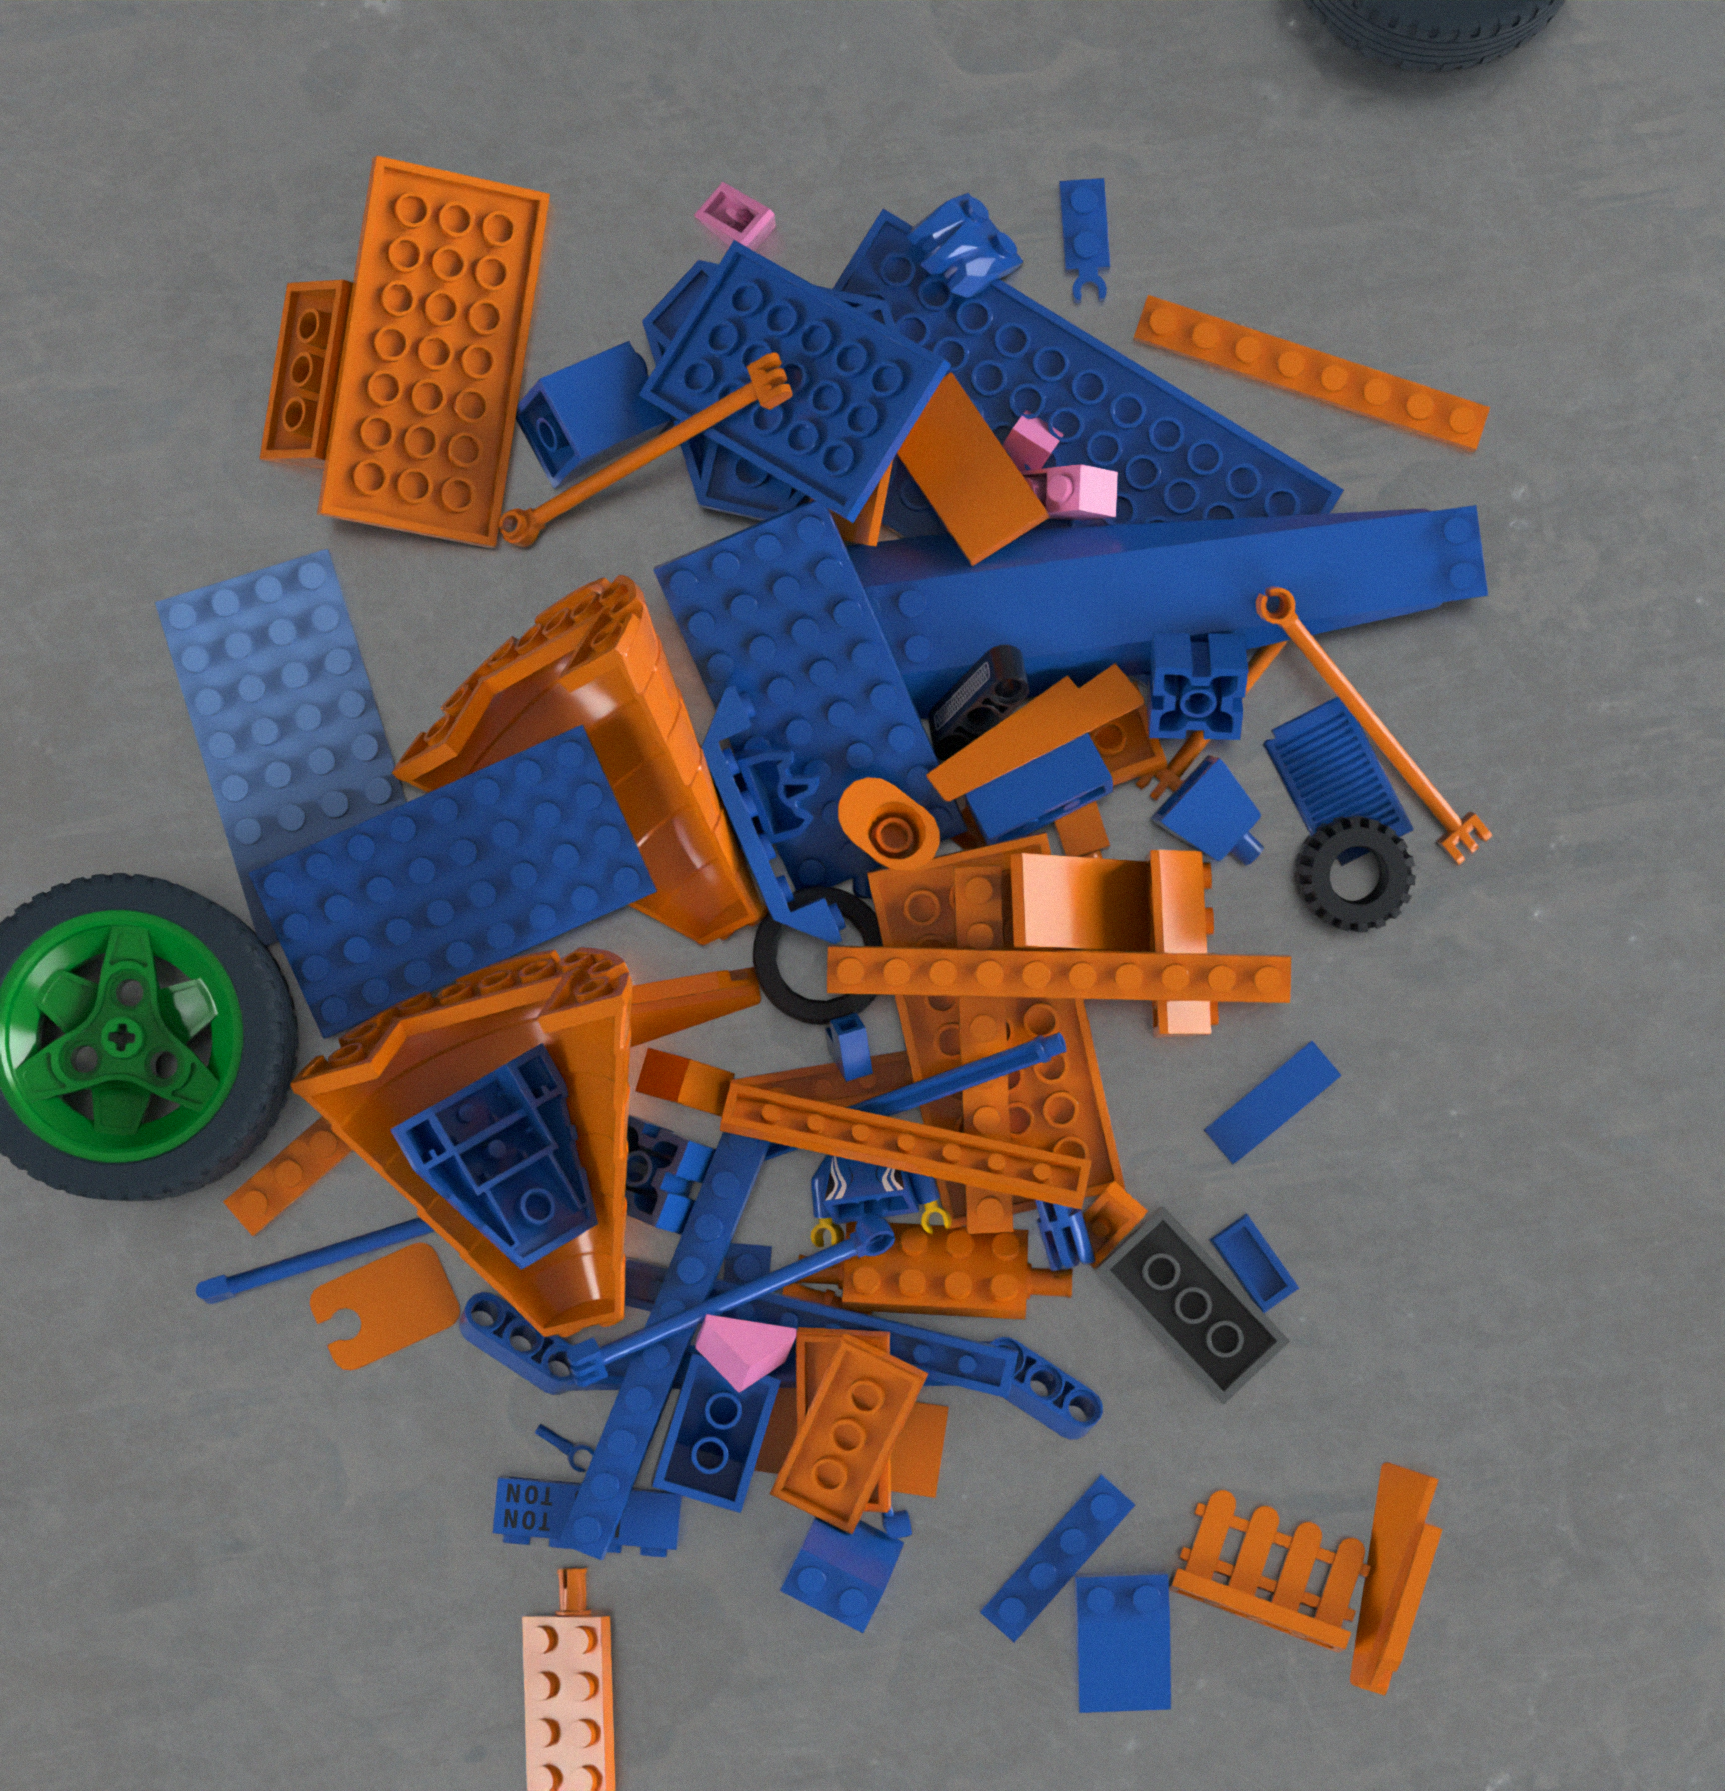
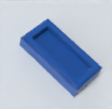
[1208,1213,1299,1313]

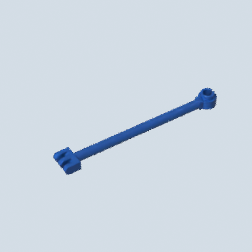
[567,1214,895,1387]
[196,1217,434,1304]

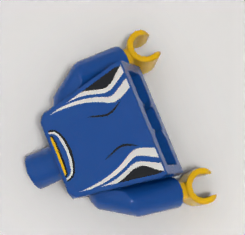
[810,1155,952,1247]

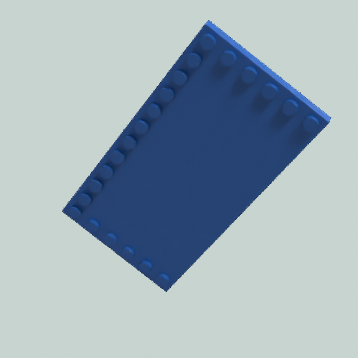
[833,208,1344,688]

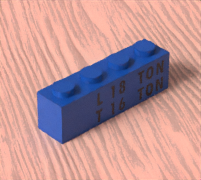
[493,1476,683,1557]

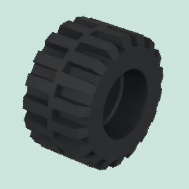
[1295,815,1416,932]

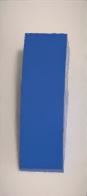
[1204,1041,1342,1165]

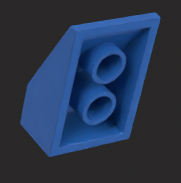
[650,1353,781,1513]
[1074,1570,1171,1713]

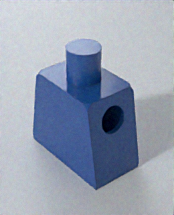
[1150,755,1264,866]

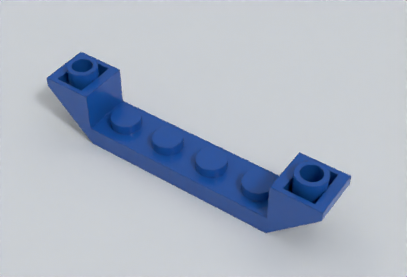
[701,685,847,944]

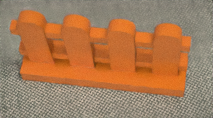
[1169,1490,1371,1653]

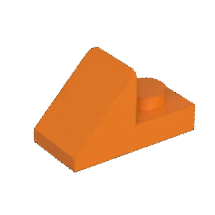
[1082,1181,1148,1268]

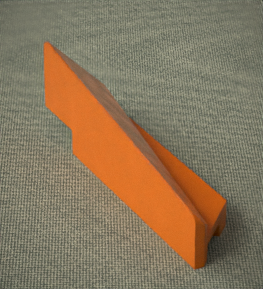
[926,663,1145,801]
[630,967,761,1048]
[1350,1462,1443,1696]

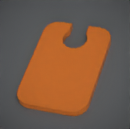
[310,1242,461,1371]

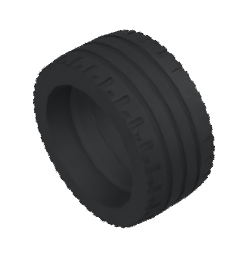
[753,886,883,1025]

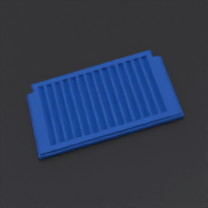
[1263,696,1414,866]

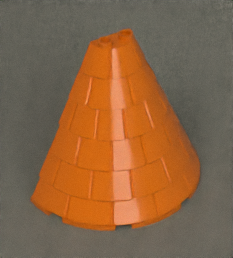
[392,575,768,946]
[290,947,633,1337]

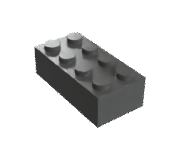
[1094,1206,1290,1405]

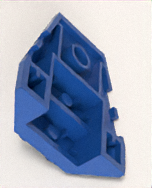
[390,1043,598,1270]

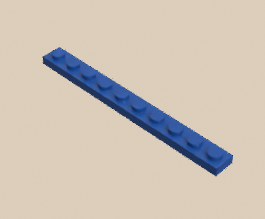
[558,1132,771,1560]
[625,1256,1019,1398]

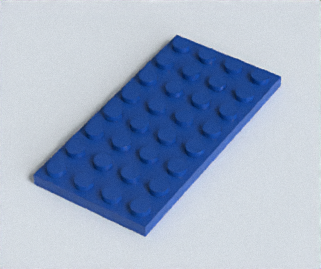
[653,500,967,891]
[248,724,658,1039]

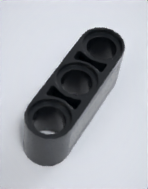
[928,645,1029,761]

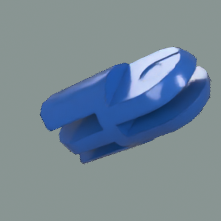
[1035,1200,1095,1271]

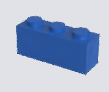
[965,733,1113,845]

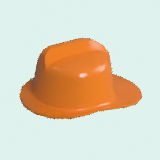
[838,777,940,872]

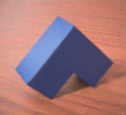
[825,1013,873,1082]

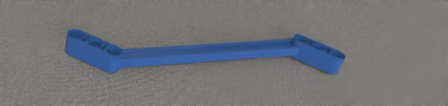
[459,1292,1103,1440]

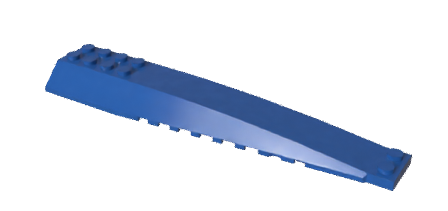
[845,505,1489,719]

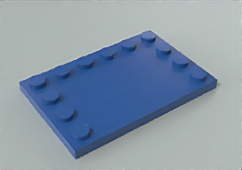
[639,240,951,523]

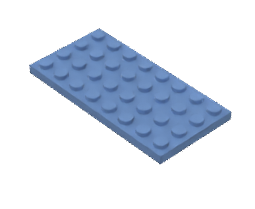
[155,549,407,946]

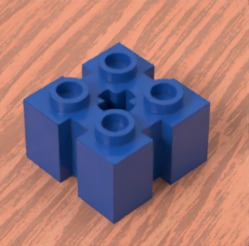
[1146,632,1248,740]
[625,1114,716,1235]

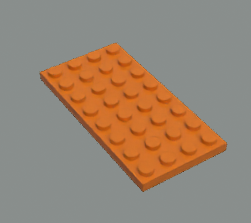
[317,155,550,548]
[867,832,1125,1229]

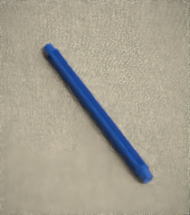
[763,1032,1067,1162]

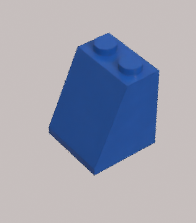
[516,341,672,489]
[780,1517,904,1633]

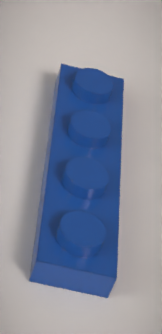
[980,1473,1135,1643]

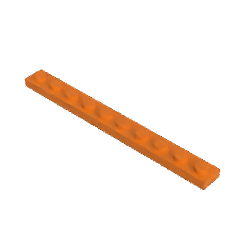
[827,945,1292,1003]

